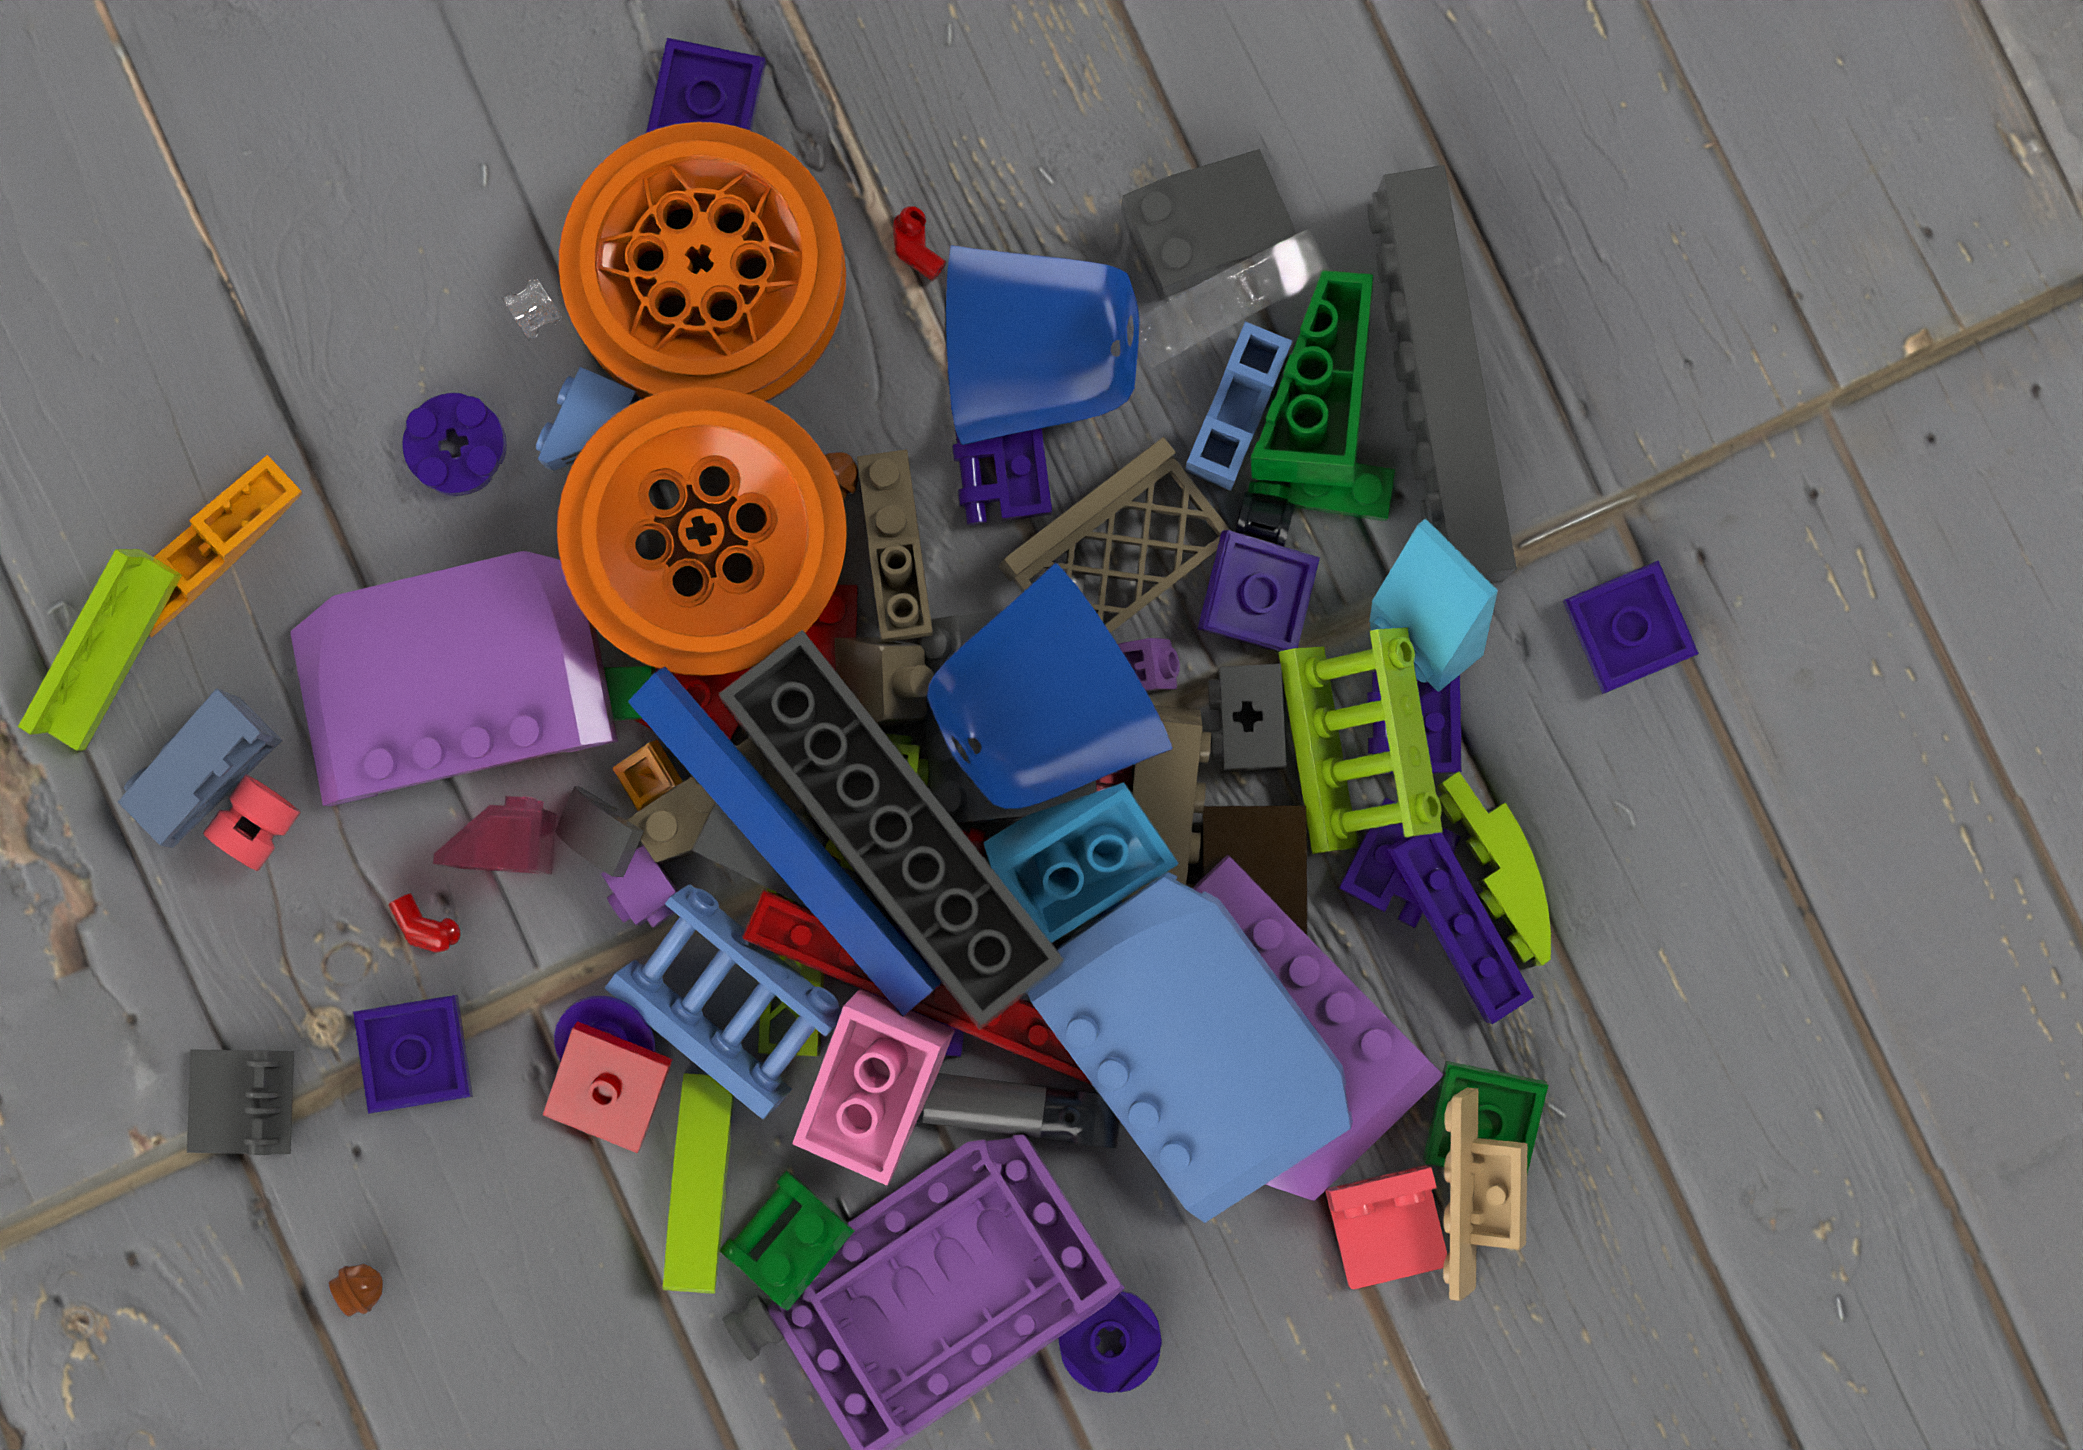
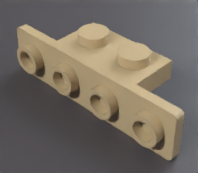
[1443,1087,1528,1301]

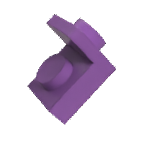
[1118,638,1180,692]

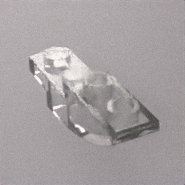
[1128,229,1331,369]

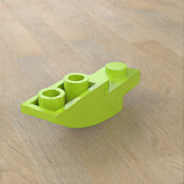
[1437,771,1551,966]

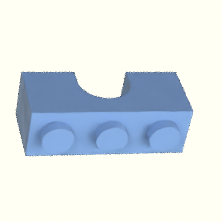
[1184,321,1292,491]

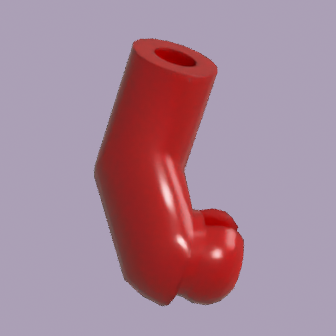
[893,206,947,282]
[388,893,461,953]

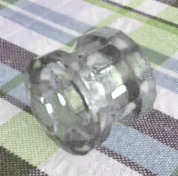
[502,276,563,341]

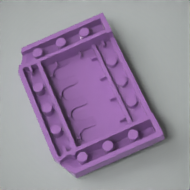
[290,551,618,806]
[1192,854,1444,1201]
[767,1134,1125,1450]

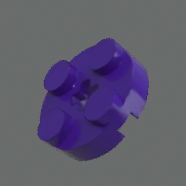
[402,393,507,496]
[1058,1290,1162,1393]

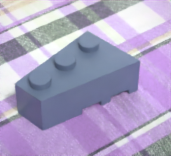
[118,688,283,848]

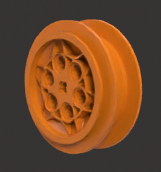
[559,122,846,402]
[557,386,847,675]

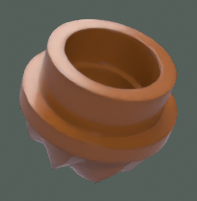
[825,452,858,502]
[329,1264,383,1317]

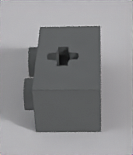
[1208,664,1286,773]

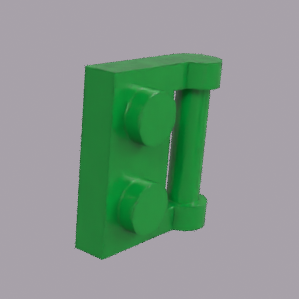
[720,1170,855,1311]

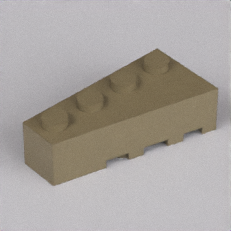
[1122,705,1211,902]
[627,738,807,865]

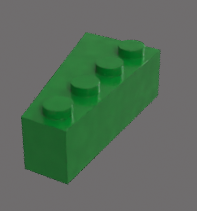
[1251,270,1373,487]

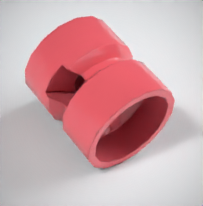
[203,774,301,871]

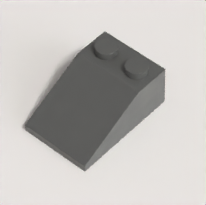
[1121,149,1300,300]

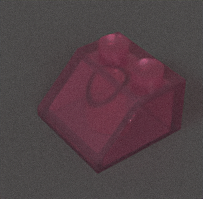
[433,796,557,875]

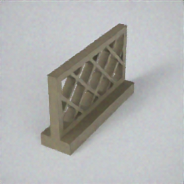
[998,437,1231,633]

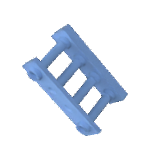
[605,884,842,1119]

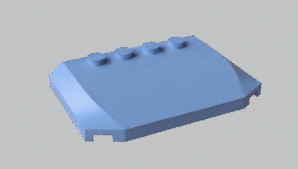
[1028,872,1353,1223]

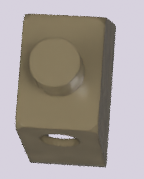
[835,637,934,733]

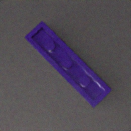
[1387,832,1534,1025]

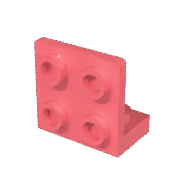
[1325,1165,1447,1289]

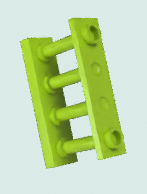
[1278,628,1443,854]

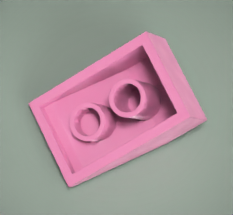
[792,989,955,1185]

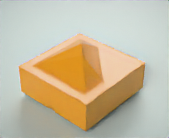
[612,740,683,811]

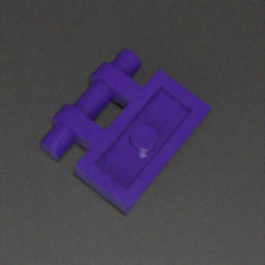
[952,428,1052,525]
[1367,672,1462,774]
[1338,797,1461,928]

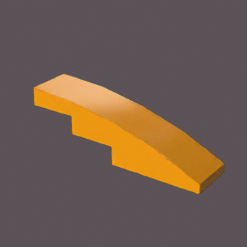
[149,455,302,638]

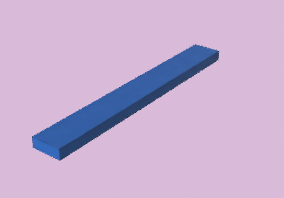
[628,667,942,1016]

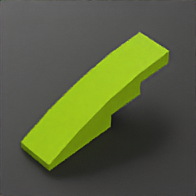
[663,1073,734,1294]

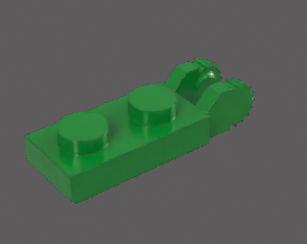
[1248,463,1395,521]

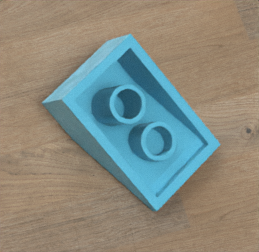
[1369,519,1498,692]

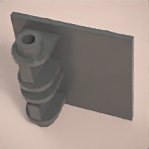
[187,1049,294,1155]

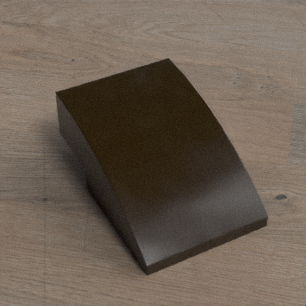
[1201,806,1307,935]

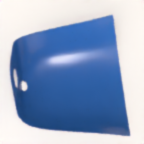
[946,245,1140,445]
[927,563,1173,809]

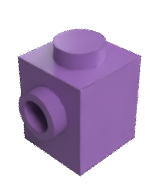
[601,845,679,928]

